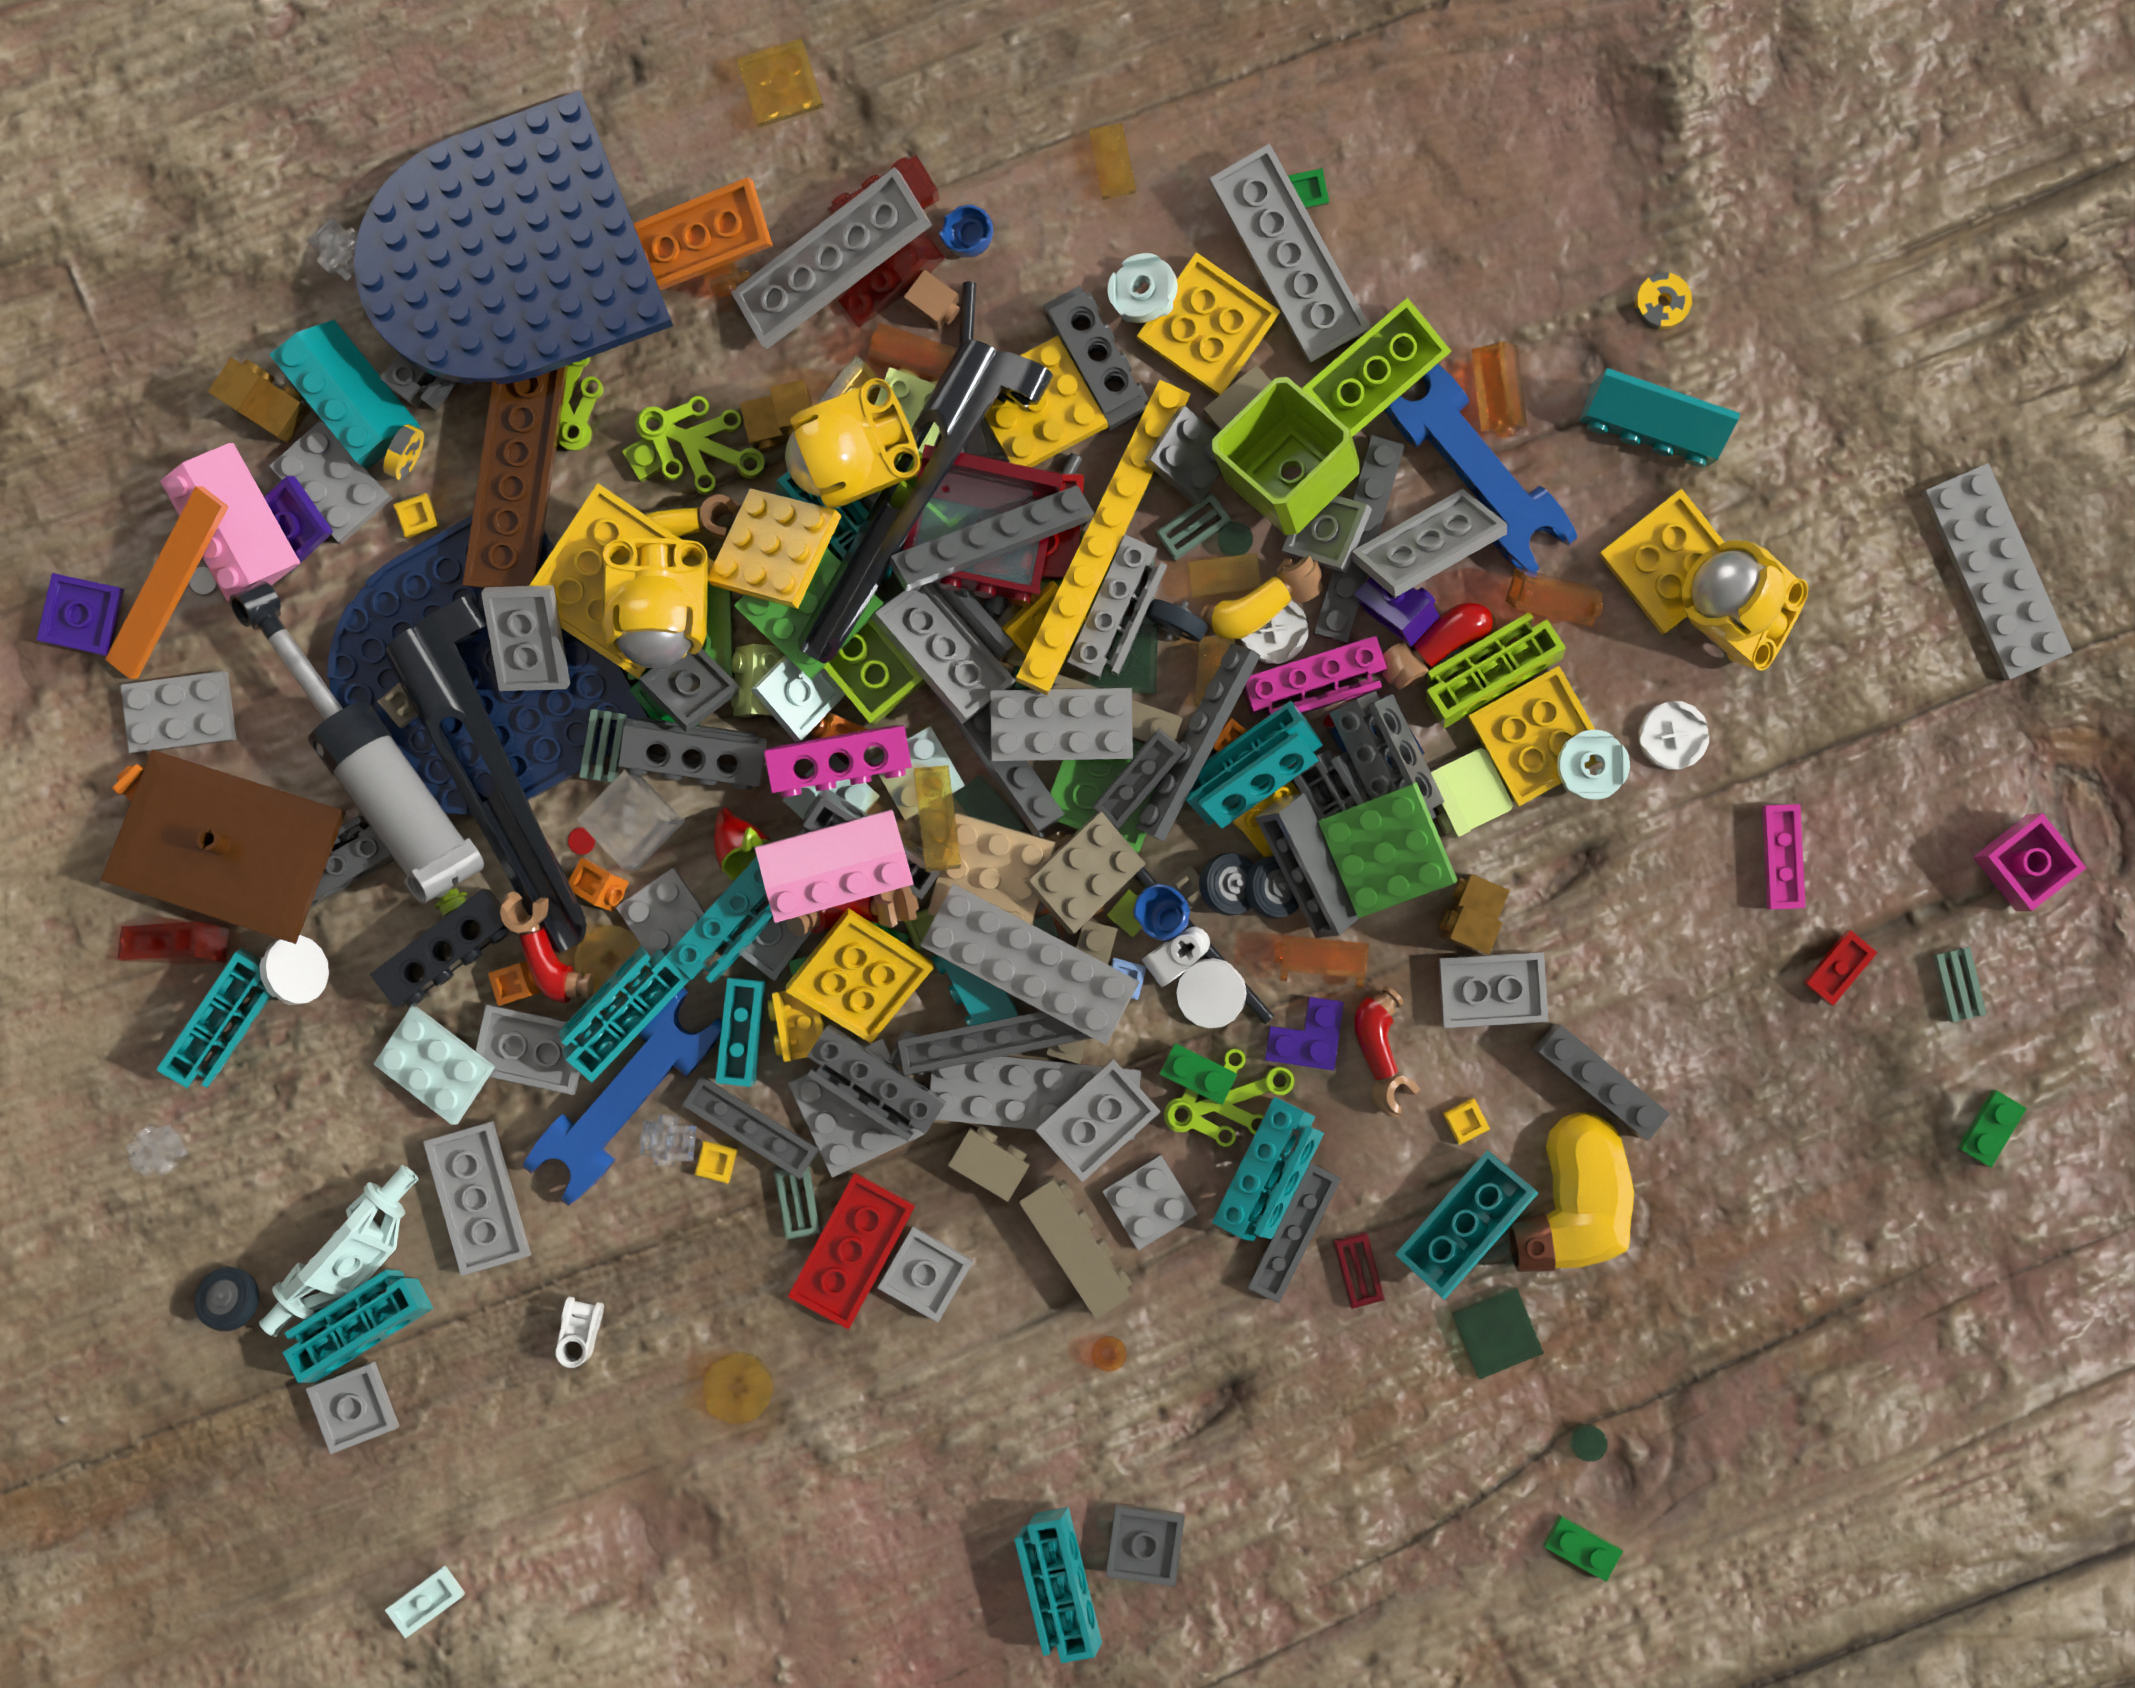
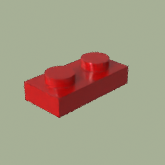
[1803,930,1878,1006]

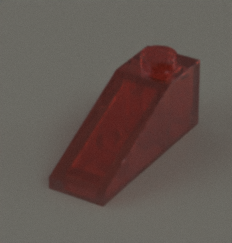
[117,922,229,964]

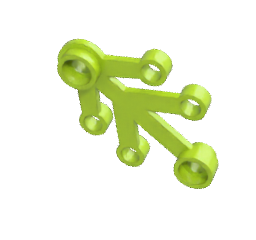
[558,357,604,451]
[635,396,764,495]
[1164,1048,1294,1147]

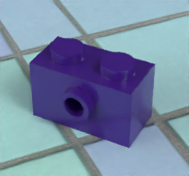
[1354,577,1440,647]

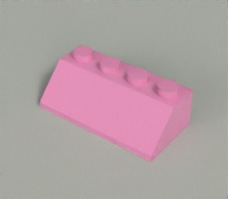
[160,443,300,602]
[755,809,914,923]

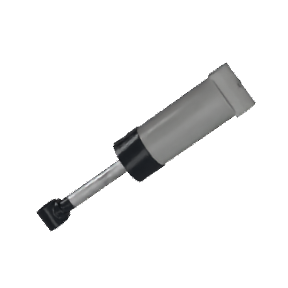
[229,581,484,903]

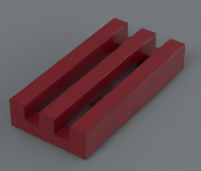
[1333,1231,1385,1309]

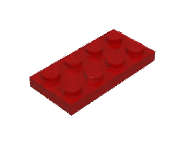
[787,1172,916,1330]

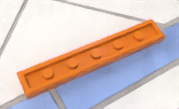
[105,486,229,679]

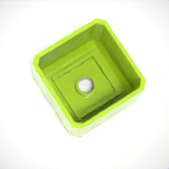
[1212,377,1359,535]

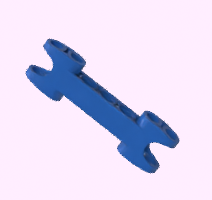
[1384,364,1577,577]
[523,987,722,1206]

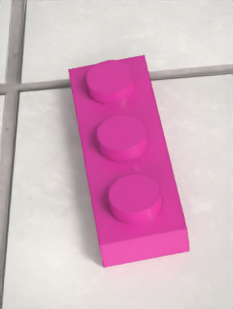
[1762,804,1806,910]

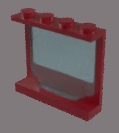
[903,444,1063,606]

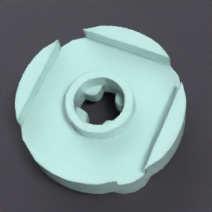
[1107,253,1178,323]
[1557,730,1630,800]

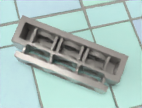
[1067,535,1167,680]

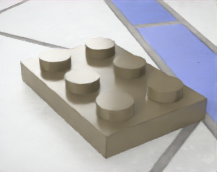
[1025,812,1146,934]

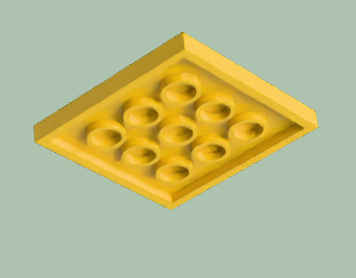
[529,483,715,679]

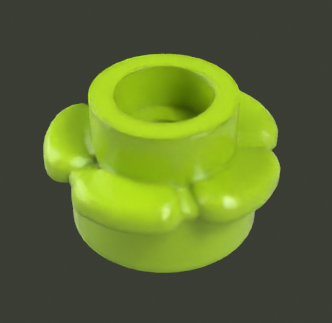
[435,888,468,918]

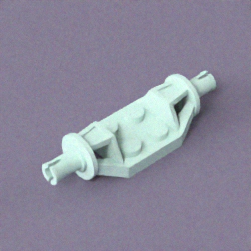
[259,1165,419,1337]

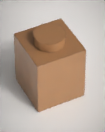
[904,269,960,329]

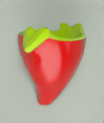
[714,807,771,880]

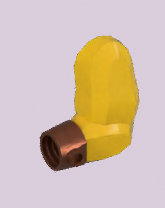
[1508,1112,1634,1272]

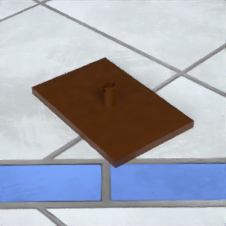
[101,749,346,944]

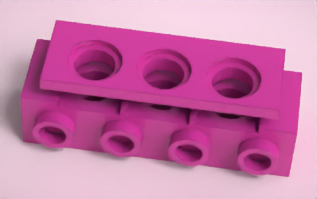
[1243,636,1387,720]
[764,724,912,798]

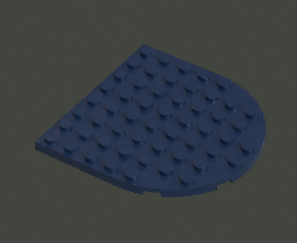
[354,90,673,384]
[327,515,649,815]

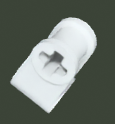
[1141,927,1210,988]
[556,1296,604,1368]

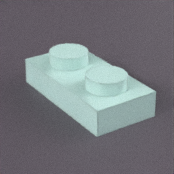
[385,1565,465,1639]

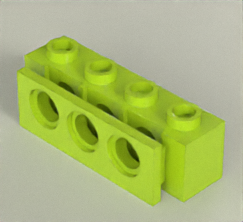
[1425,612,1566,729]

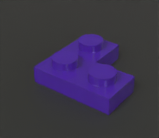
[1264,996,1344,1071]

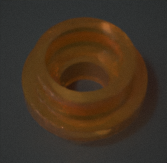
[1092,1336,1127,1372]

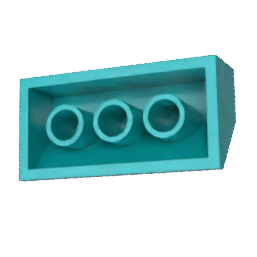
[269,319,421,469]
[1579,368,1741,468]
[1395,1150,1538,1300]

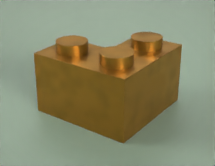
[208,357,311,443]
[740,379,813,452]
[1438,874,1510,955]

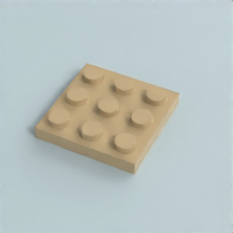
[927,813,1057,926]

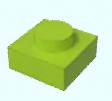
[622,438,670,482]

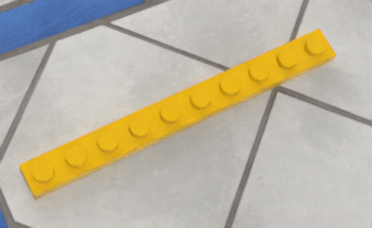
[1016,380,1191,696]

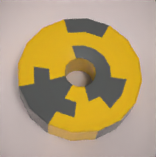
[1635,272,1692,330]
[383,424,424,481]

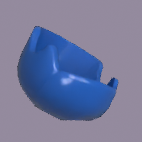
[939,205,994,258]
[1133,884,1190,941]

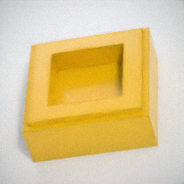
[393,493,440,539]
[1442,1097,1490,1145]
[694,1140,738,1184]

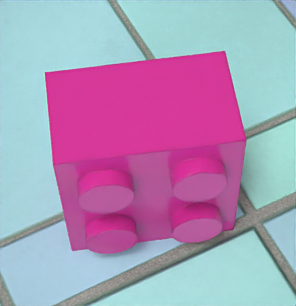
[1973,813,2086,911]

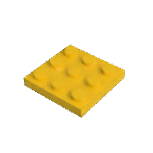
[1136,252,1281,396]
[984,336,1108,467]
[1598,488,1724,635]
[708,489,841,609]
[1466,666,1599,807]
[786,908,934,1044]

